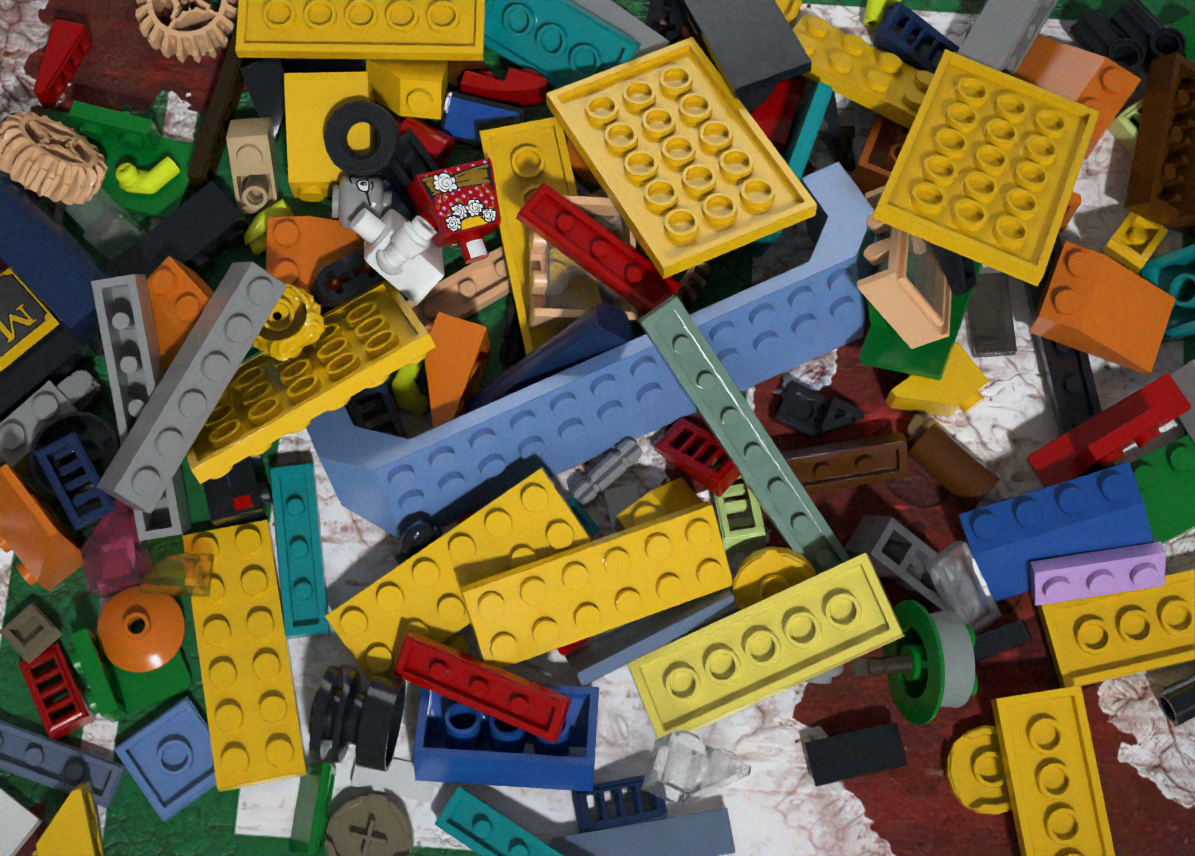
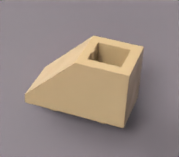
[226,117,279,214]

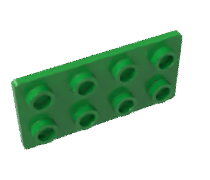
[42,100,196,220]
[859,240,982,380]

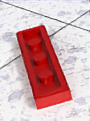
[516,182,681,315]
[393,631,572,743]

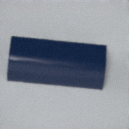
[0,170,113,338]
[465,302,636,414]

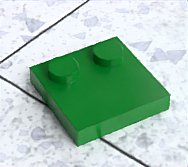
[1130,434,1195,545]

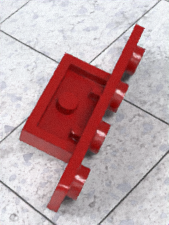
[1026,374,1191,488]

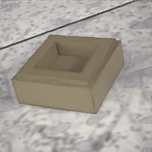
[0,602,63,664]

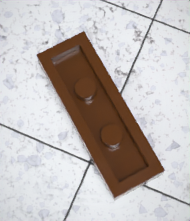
[780,432,908,493]

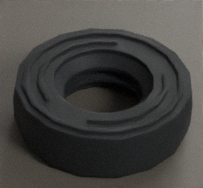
[324,101,401,177]

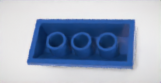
[959,462,1154,604]
[413,683,599,792]

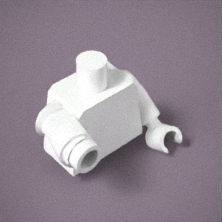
[350,208,458,305]

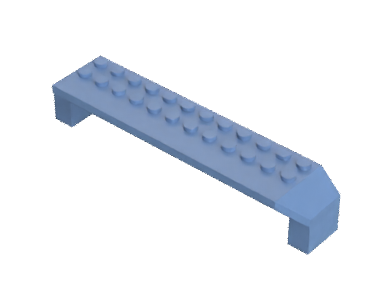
[306,162,879,540]

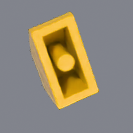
[366,59,448,120]
[885,342,989,417]
[614,477,702,532]
[32,781,105,856]

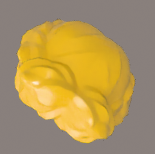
[253,283,326,361]

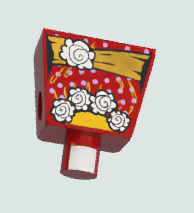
[406,158,501,264]

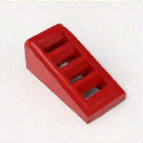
[33,19,93,109]
[654,417,740,497]
[18,642,96,741]

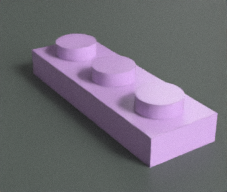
[1030,541,1166,606]

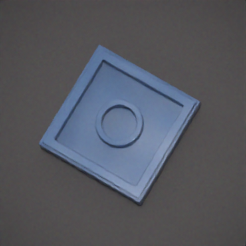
[114,696,216,822]

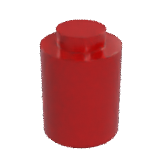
[396,116,455,169]

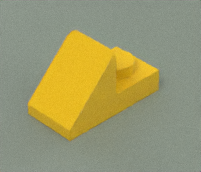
[1101,212,1168,274]

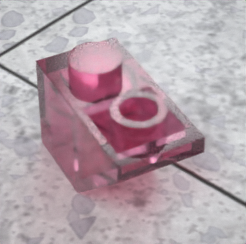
[81,499,153,599]

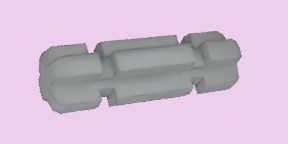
[571,437,642,508]

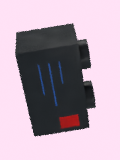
[203,454,273,529]

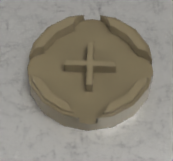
[324,793,414,856]

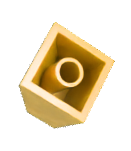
[284,72,376,202]

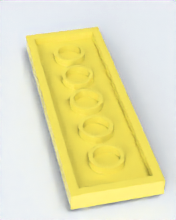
[628,553,905,745]

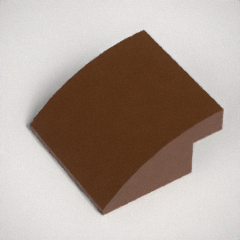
[1124,52,1195,237]

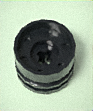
[29,411,126,515]
[309,665,406,772]

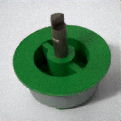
[852,600,978,725]

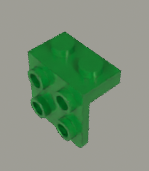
[69,619,193,723]

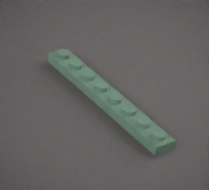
[637,295,850,575]

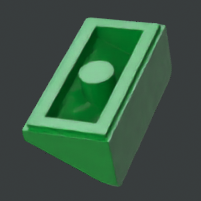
[289,762,336,856]

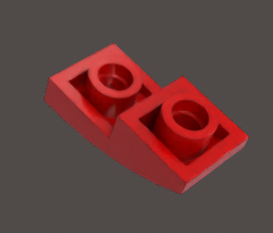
[460,67,549,108]
[752,75,807,150]

